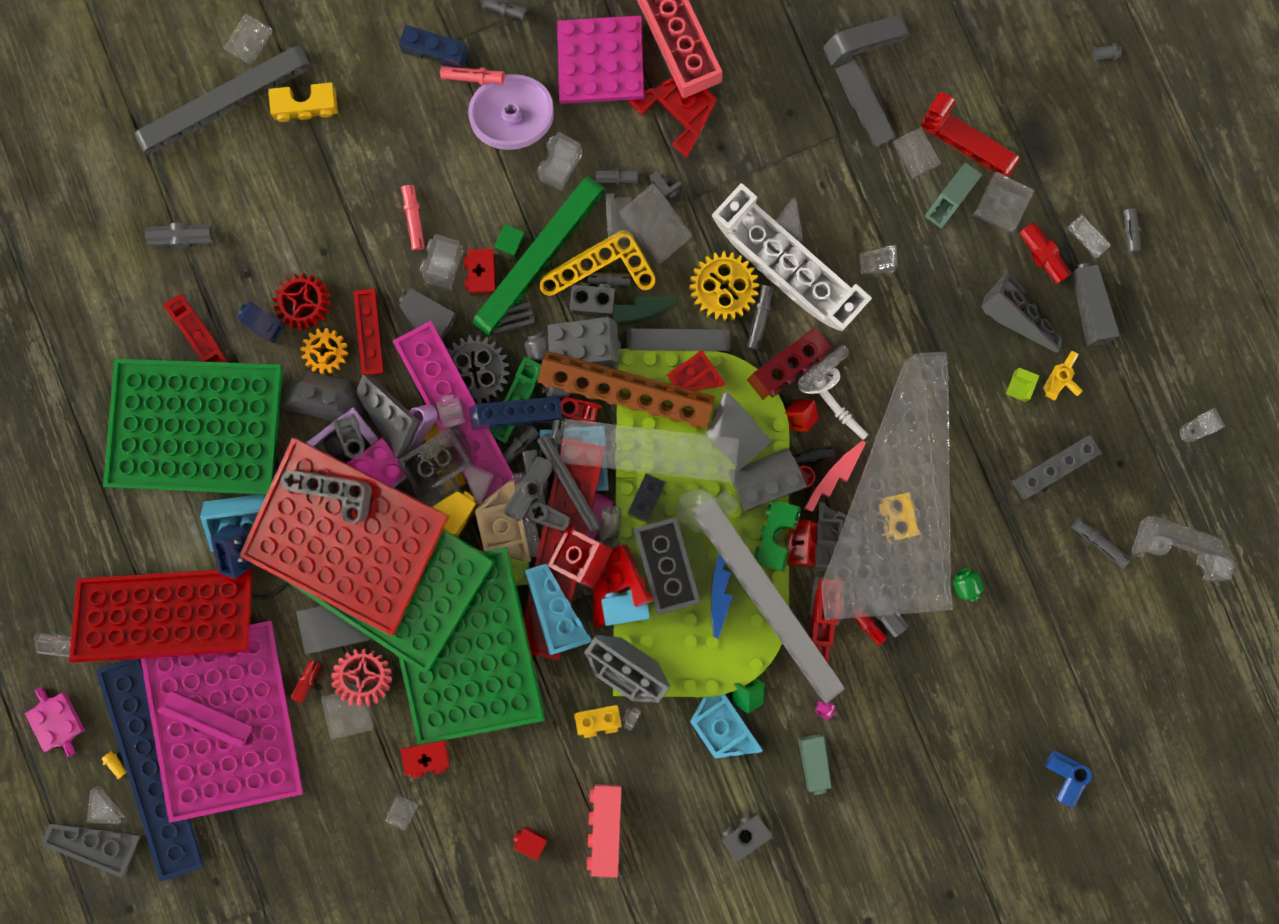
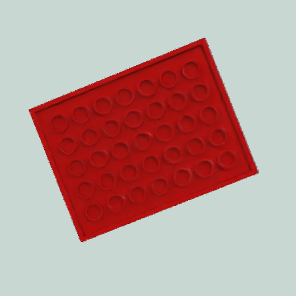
[239,437,449,636]

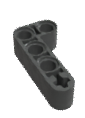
[823,14,910,68]
[281,470,371,524]

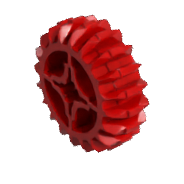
[273,273,331,331]

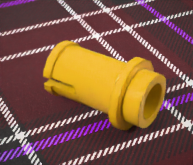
[102,751,127,779]

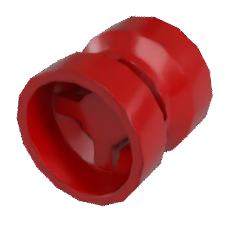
[799,466,815,489]

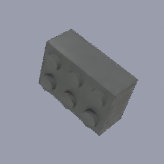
[548,317,619,372]

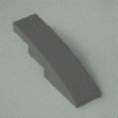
[835,59,895,147]

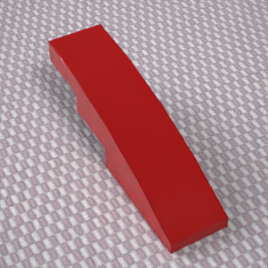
[808,579,842,663]

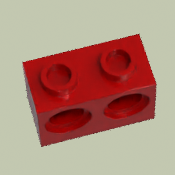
[787,520,817,567]

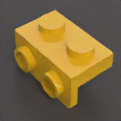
[575,705,622,738]

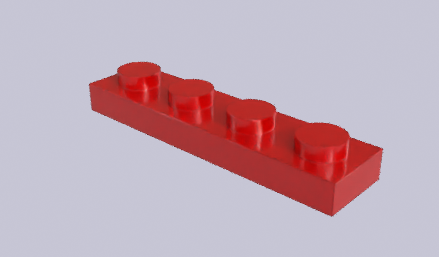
[353,289,384,376]

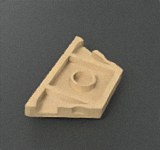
[475,480,531,562]

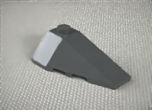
[981,272,1063,353]

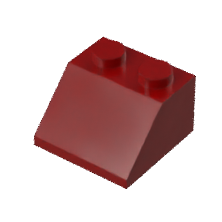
[548,527,613,589]

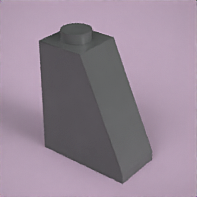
[399,288,457,341]

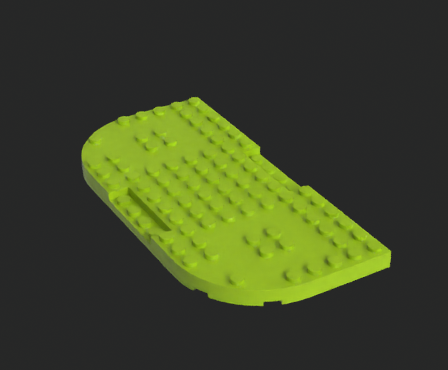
[613,349,790,697]

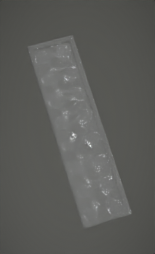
[561,419,739,483]

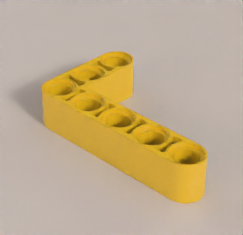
[540,230,655,296]

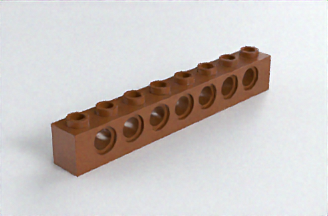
[538,351,715,428]

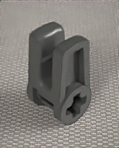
[528,503,571,531]

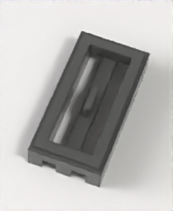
[493,302,536,335]

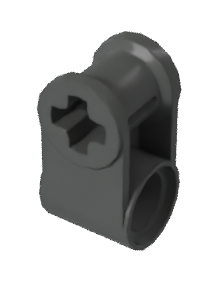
[333,413,365,458]

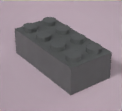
[634,517,700,615]

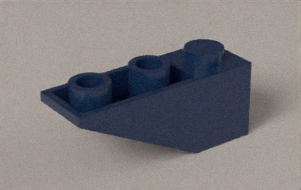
[238,301,285,344]

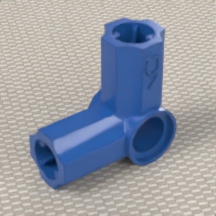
[1045,750,1092,809]

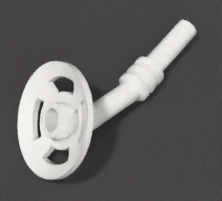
[798,367,869,440]

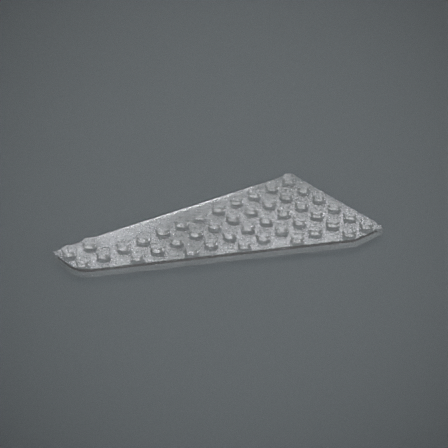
[822,352,953,620]

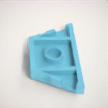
[690,694,763,758]

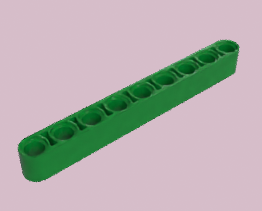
[472,176,606,336]

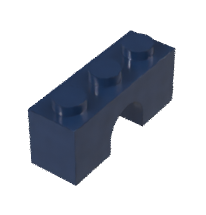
[399,24,468,68]

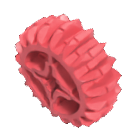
[332,648,392,708]

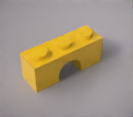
[268,82,338,122]

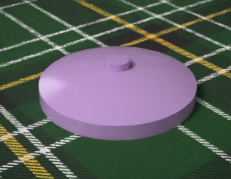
[468,74,554,150]

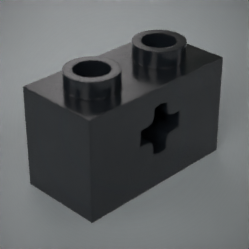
[627,473,666,524]

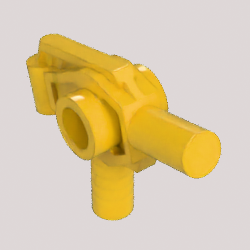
[1043,351,1083,401]

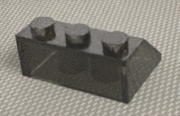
[398,425,473,498]

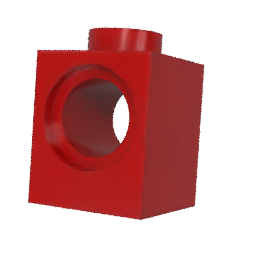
[512,827,548,861]

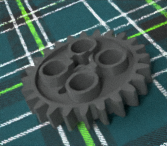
[447,335,511,404]

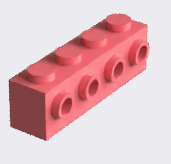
[587,784,621,877]

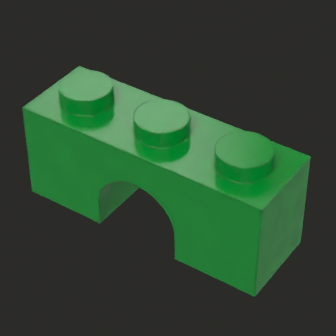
[754,500,801,572]

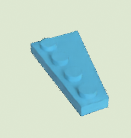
[524,564,592,655]

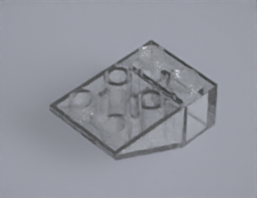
[619,183,693,264]

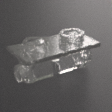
[1067,214,1111,259]

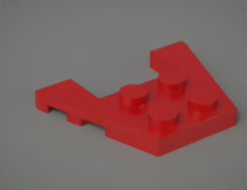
[628,78,717,158]
[593,544,653,628]

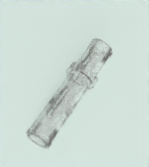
[799,345,849,390]

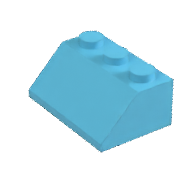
[200,495,266,552]

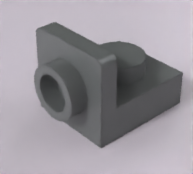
[649,171,682,201]

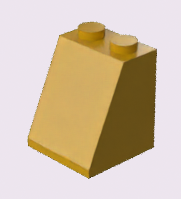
[432,491,478,537]

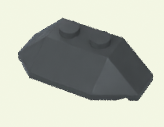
[280,371,365,421]
[585,635,670,703]

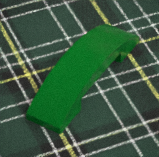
[490,356,541,443]

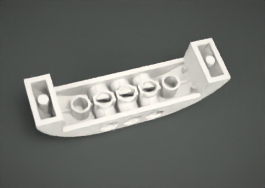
[712,183,872,331]

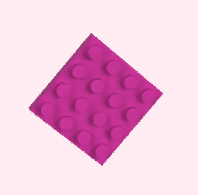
[557,16,644,104]

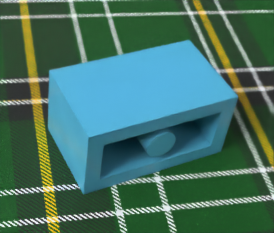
[602,590,650,626]

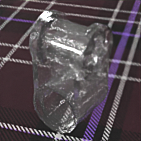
[1180,408,1225,442]

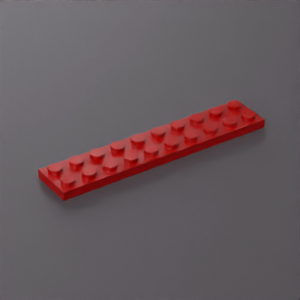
[524,438,606,661]

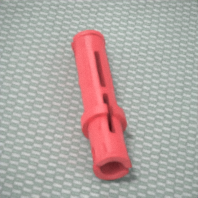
[440,66,505,85]
[401,185,425,251]

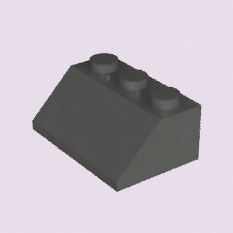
[728,448,807,512]

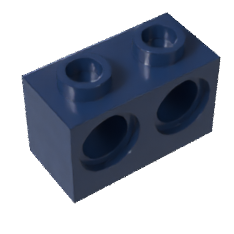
[210,524,253,579]

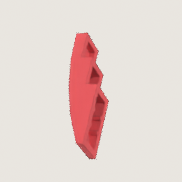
[803,441,866,513]

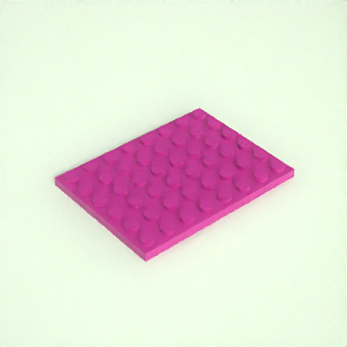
[141,621,303,823]

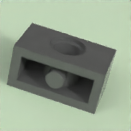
[720,813,773,863]

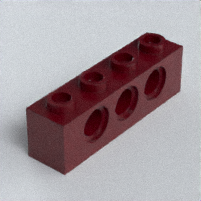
[747,327,831,400]

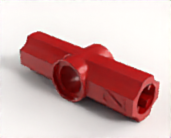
[1019,222,1072,285]

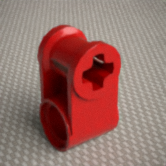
[560,398,602,427]

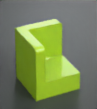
[1006,368,1039,402]

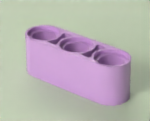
[399,404,437,460]

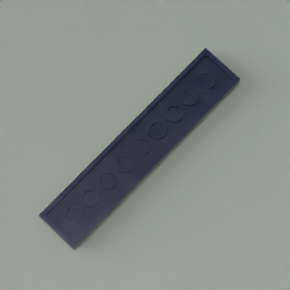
[96,659,204,882]

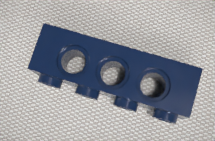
[469,397,562,430]

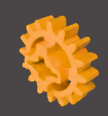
[300,328,349,375]

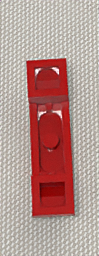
[163,293,229,363]

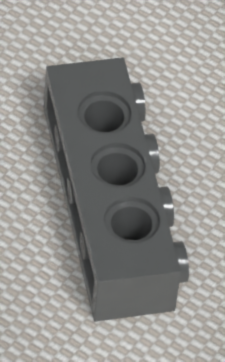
[1011,435,1101,500]

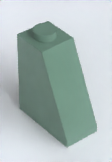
[925,162,982,229]
[798,734,831,795]

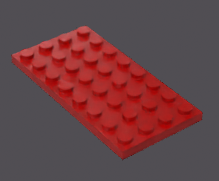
[69,568,253,663]

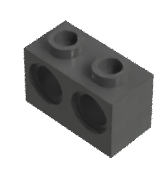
[570,282,615,318]

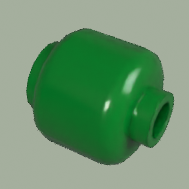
[952,568,985,602]

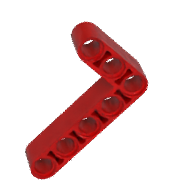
[920,92,1020,179]

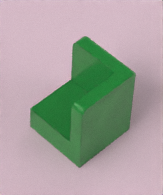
[495,224,525,259]
[733,678,765,714]

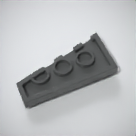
[355,375,419,458]
[41,823,142,878]

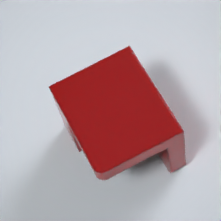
[784,399,819,432]

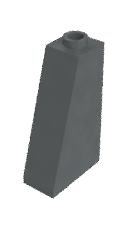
[1072,263,1119,347]

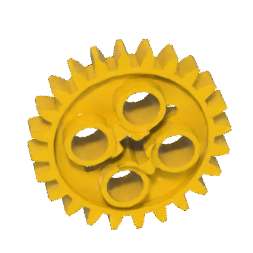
[690,251,759,322]

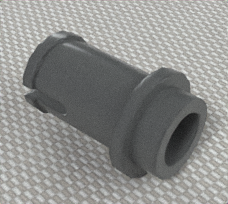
[1093,43,1122,61]

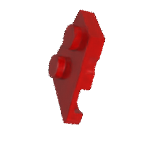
[666,350,726,390]

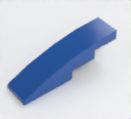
[711,553,732,638]

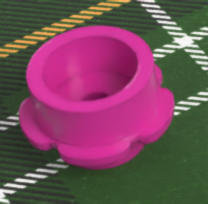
[815,701,836,720]

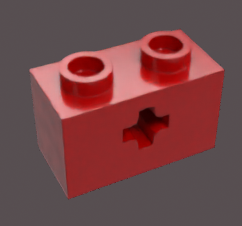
[464,248,496,296]
[400,740,451,779]

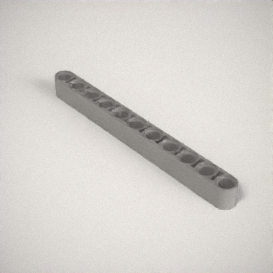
[692,497,844,703]

